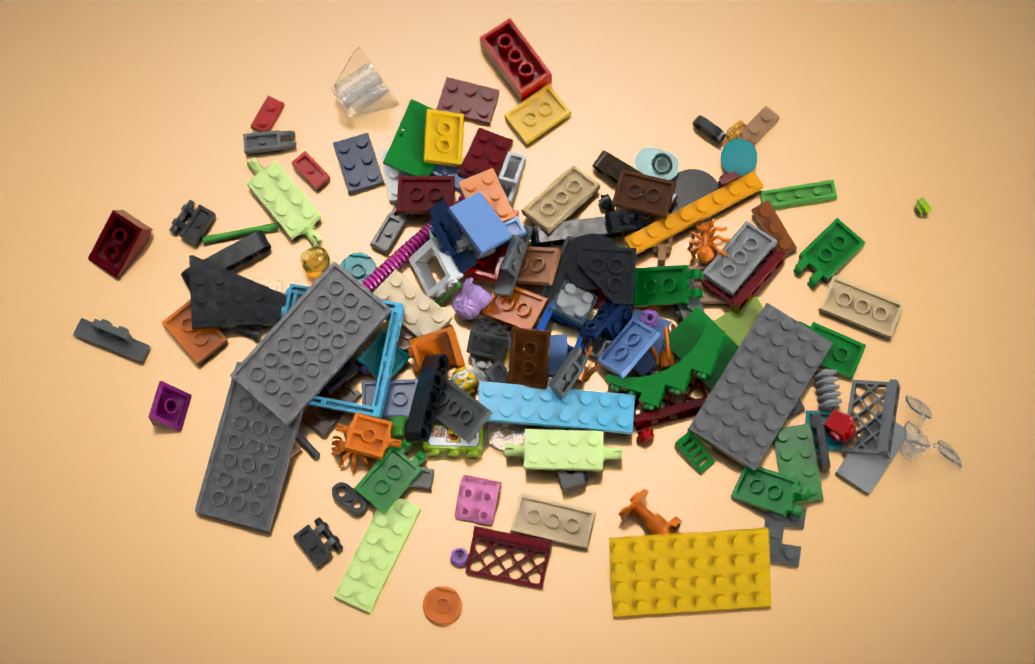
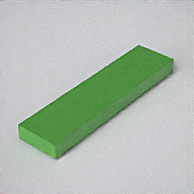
[759,179,838,209]

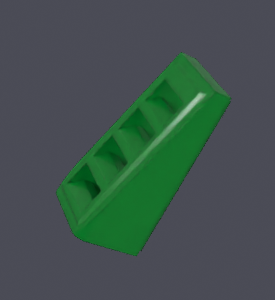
[675,431,715,475]

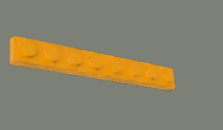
[624,171,764,255]

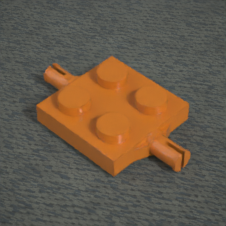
[335,412,402,460]

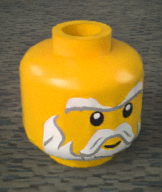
[451,367,479,395]

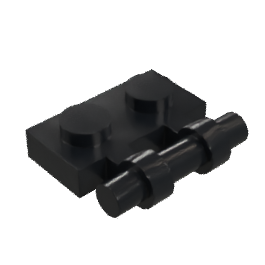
[169,199,216,246]
[293,517,343,568]

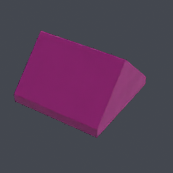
[148,381,192,431]

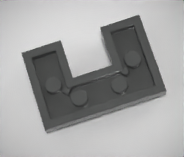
[764,508,806,567]

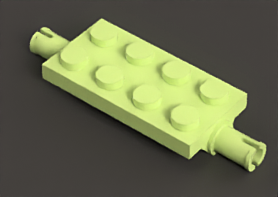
[246,157,323,247]
[505,429,623,471]

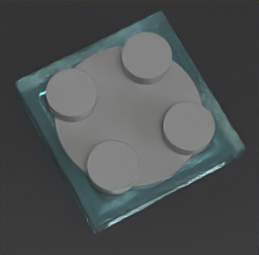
[548,279,599,327]

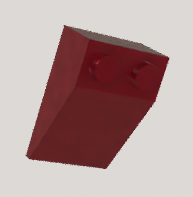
[87,210,153,278]

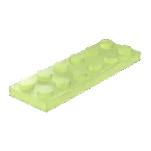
[334,498,421,614]

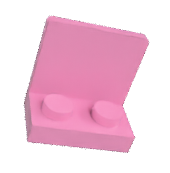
[454,475,502,525]

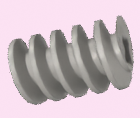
[813,369,842,412]

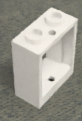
[409,238,464,298]

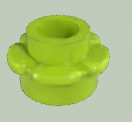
[915,197,932,214]

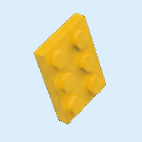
[504,84,571,145]
[423,109,464,168]

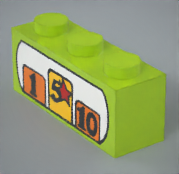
[423,425,484,457]

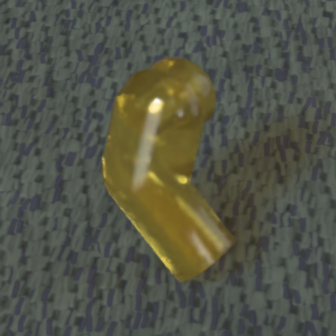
[726,119,746,142]

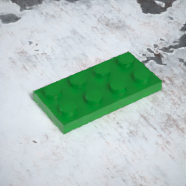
[774,423,824,504]

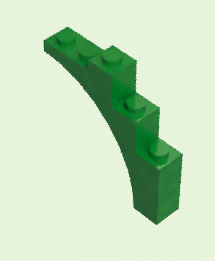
[605,325,726,411]

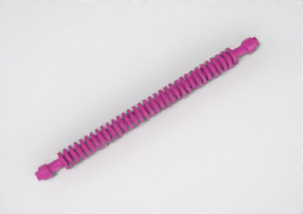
[361,194,465,292]

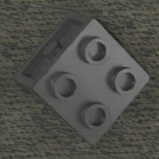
[466,318,512,361]

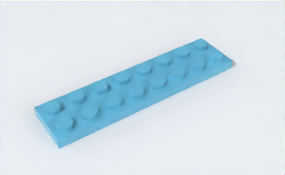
[478,381,635,434]

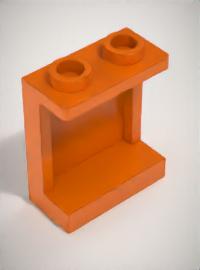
[407,326,466,375]

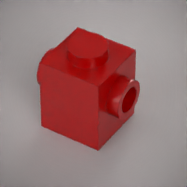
[824,409,856,443]

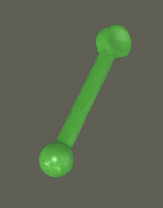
[435,281,462,307]

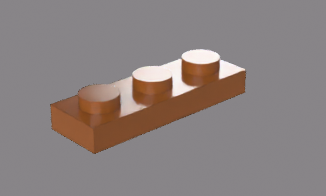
[751,200,797,255]

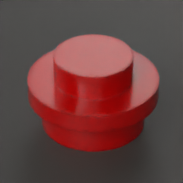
[636,427,654,443]

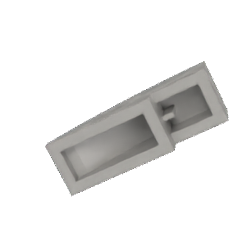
[498,151,526,207]

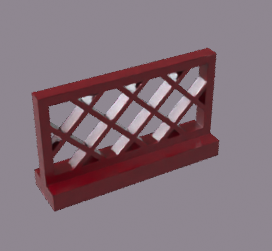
[702,248,786,314]
[625,373,708,431]
[465,526,552,589]

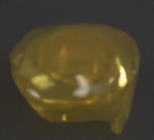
[300,246,331,278]

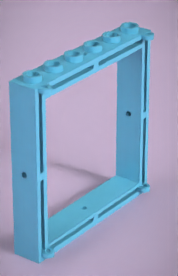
[281,283,405,419]

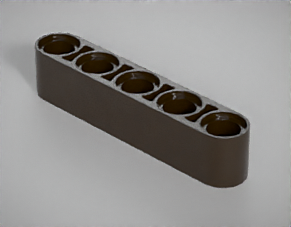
[592,150,678,210]

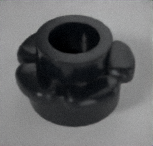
[599,194,614,211]

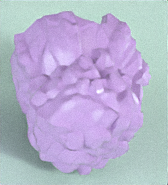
[452,277,492,320]

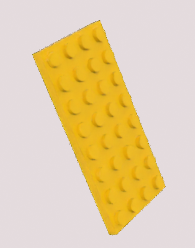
[608,527,772,617]

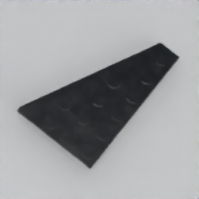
[189,255,287,329]

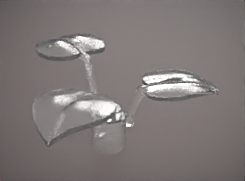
[900,395,962,468]

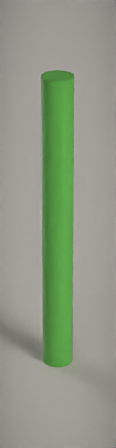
[202,222,278,244]

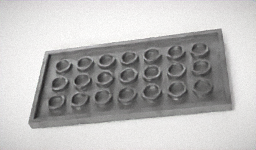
[230,261,392,426]
[687,302,833,472]
[194,361,304,532]

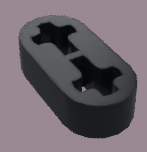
[692,115,726,144]

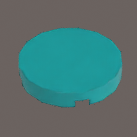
[720,139,758,176]
[340,252,377,283]

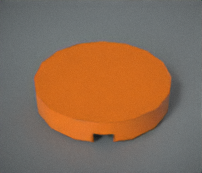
[423,586,462,626]

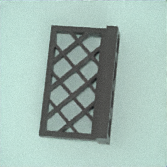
[842,379,901,459]

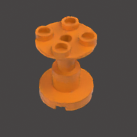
[618,488,682,535]

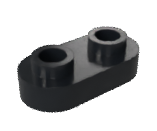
[332,482,367,515]

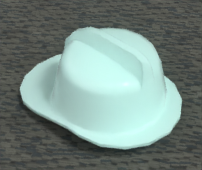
[634,147,679,180]

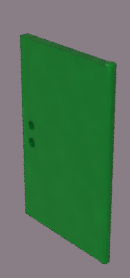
[383,99,436,176]
[663,306,739,391]

